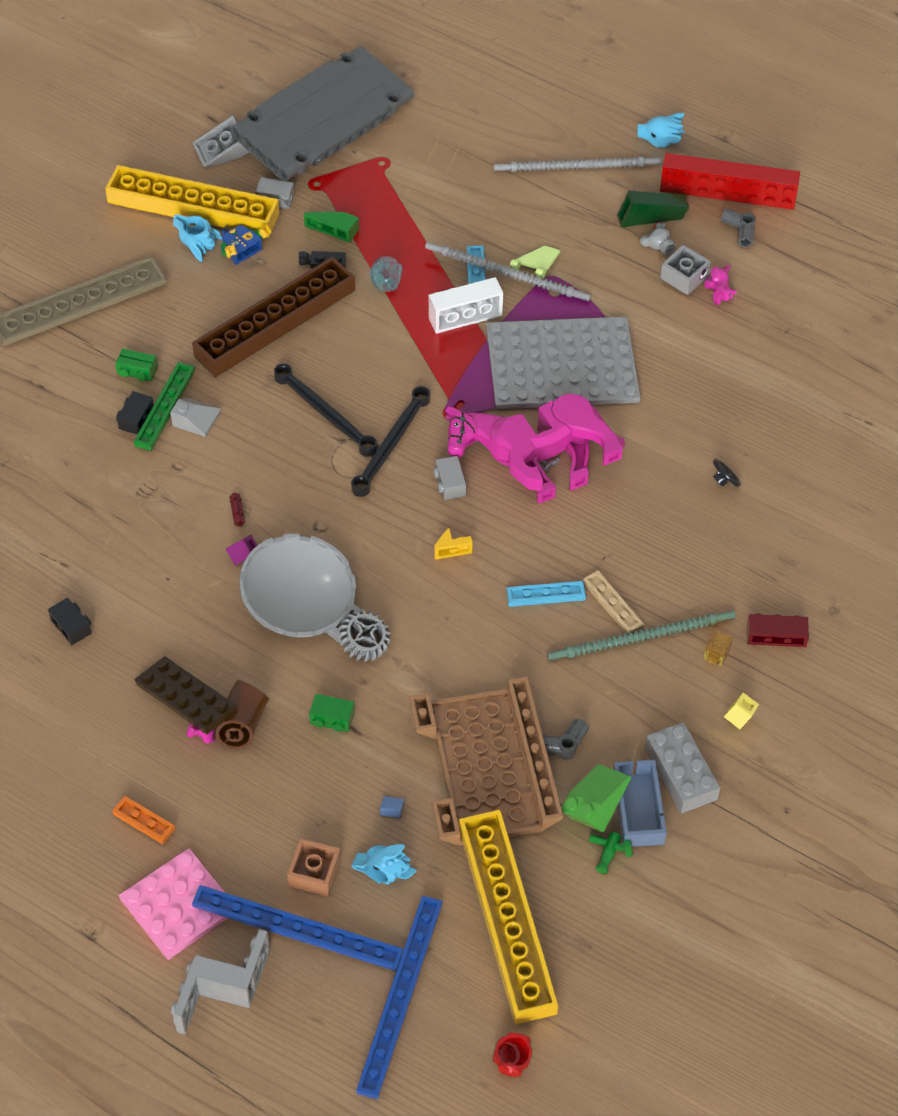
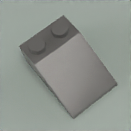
[192,116,249,169]

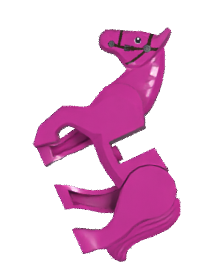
[445,394,625,504]

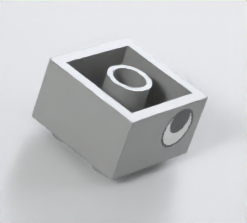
[660,245,711,295]

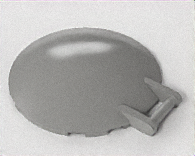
[239,534,361,643]

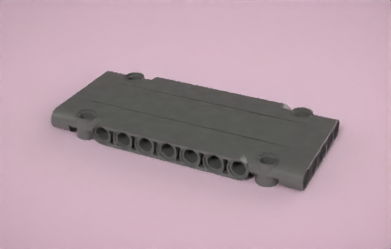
[230,46,414,181]

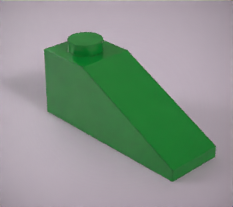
[303,212,359,243]

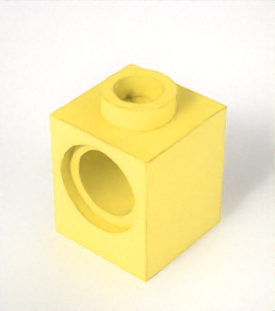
[724,693,759,729]

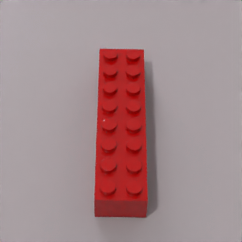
[660,153,800,210]

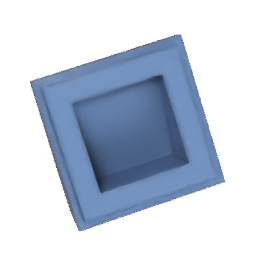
[380,796,404,819]

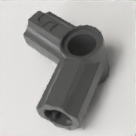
[721,208,756,248]
[543,718,589,760]

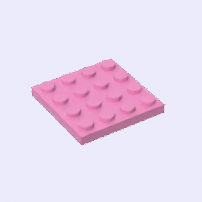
[119,848,228,960]

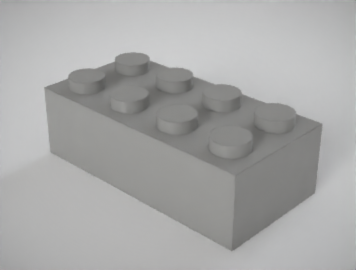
[645,722,720,814]

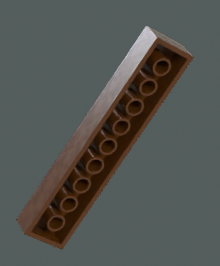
[192,257,355,377]

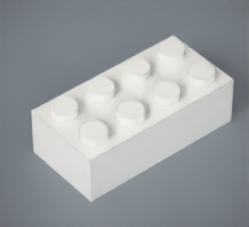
[429,277,503,334]

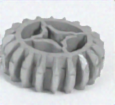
[337,609,391,662]

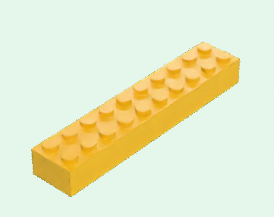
[105,165,280,238]
[459,810,558,1025]

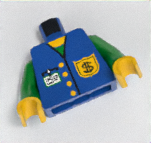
[221,225,272,265]

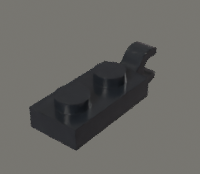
[299,251,346,269]

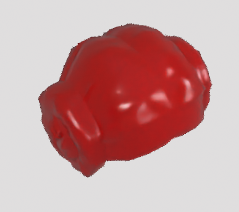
[493,1032,532,1077]

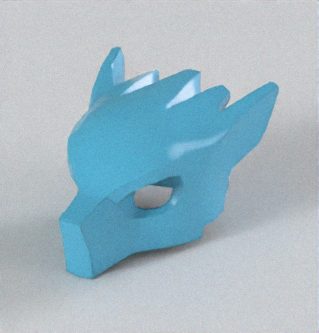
[637,113,684,148]
[173,214,222,262]
[351,844,417,885]

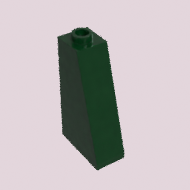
[617,190,689,227]

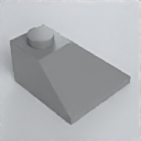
[170,398,221,437]

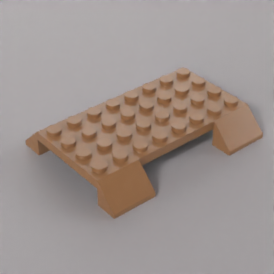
[409,677,563,846]

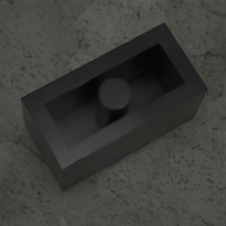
[116,391,154,435]
[48,597,91,646]

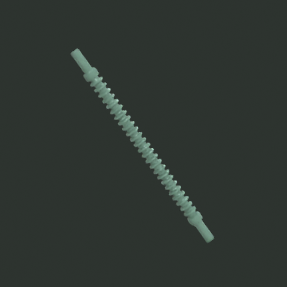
[547,611,735,661]

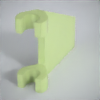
[510,246,561,280]

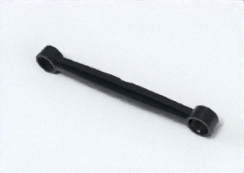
[274,363,377,457]
[351,386,430,497]

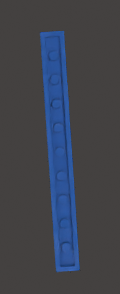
[192,885,403,971]
[356,895,443,1100]

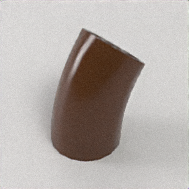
[215,680,270,750]

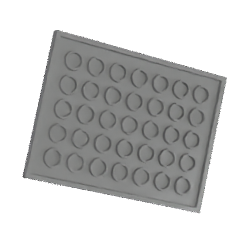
[486,317,640,409]

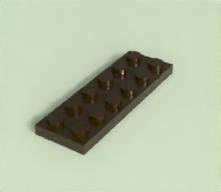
[134,656,238,735]

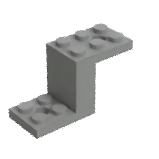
[171,929,270,1034]

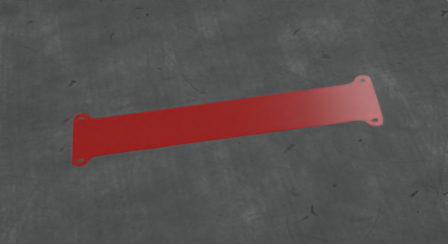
[308,157,487,418]

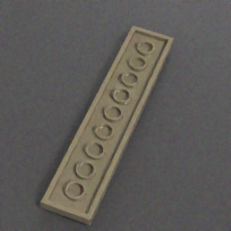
[0,256,167,346]

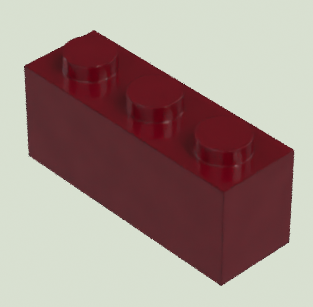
[747,613,809,647]

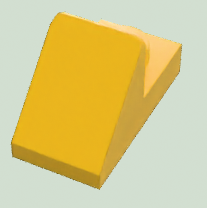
[434,528,473,560]

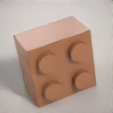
[287,838,341,897]

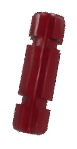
[229,493,245,527]

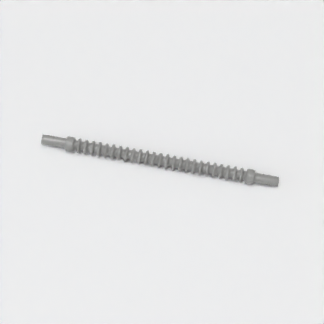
[494,157,661,172]
[425,242,591,301]

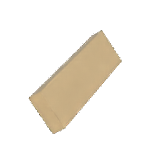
[582,570,644,635]

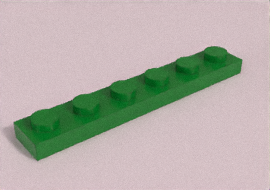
[134,362,195,451]

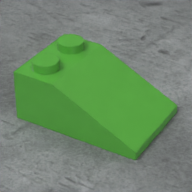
[561,764,632,833]

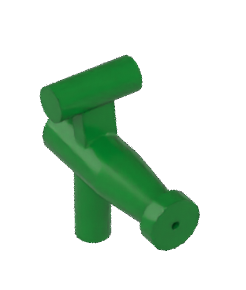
[589,832,633,874]

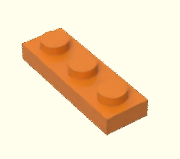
[112,796,175,845]

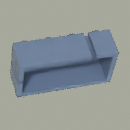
[613,760,667,847]

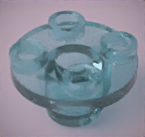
[370,256,402,292]

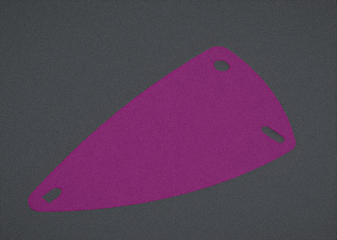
[445,276,605,415]

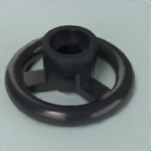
[713,459,741,487]

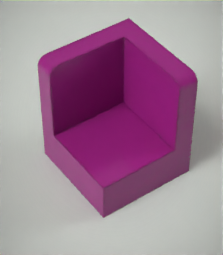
[226,535,258,565]

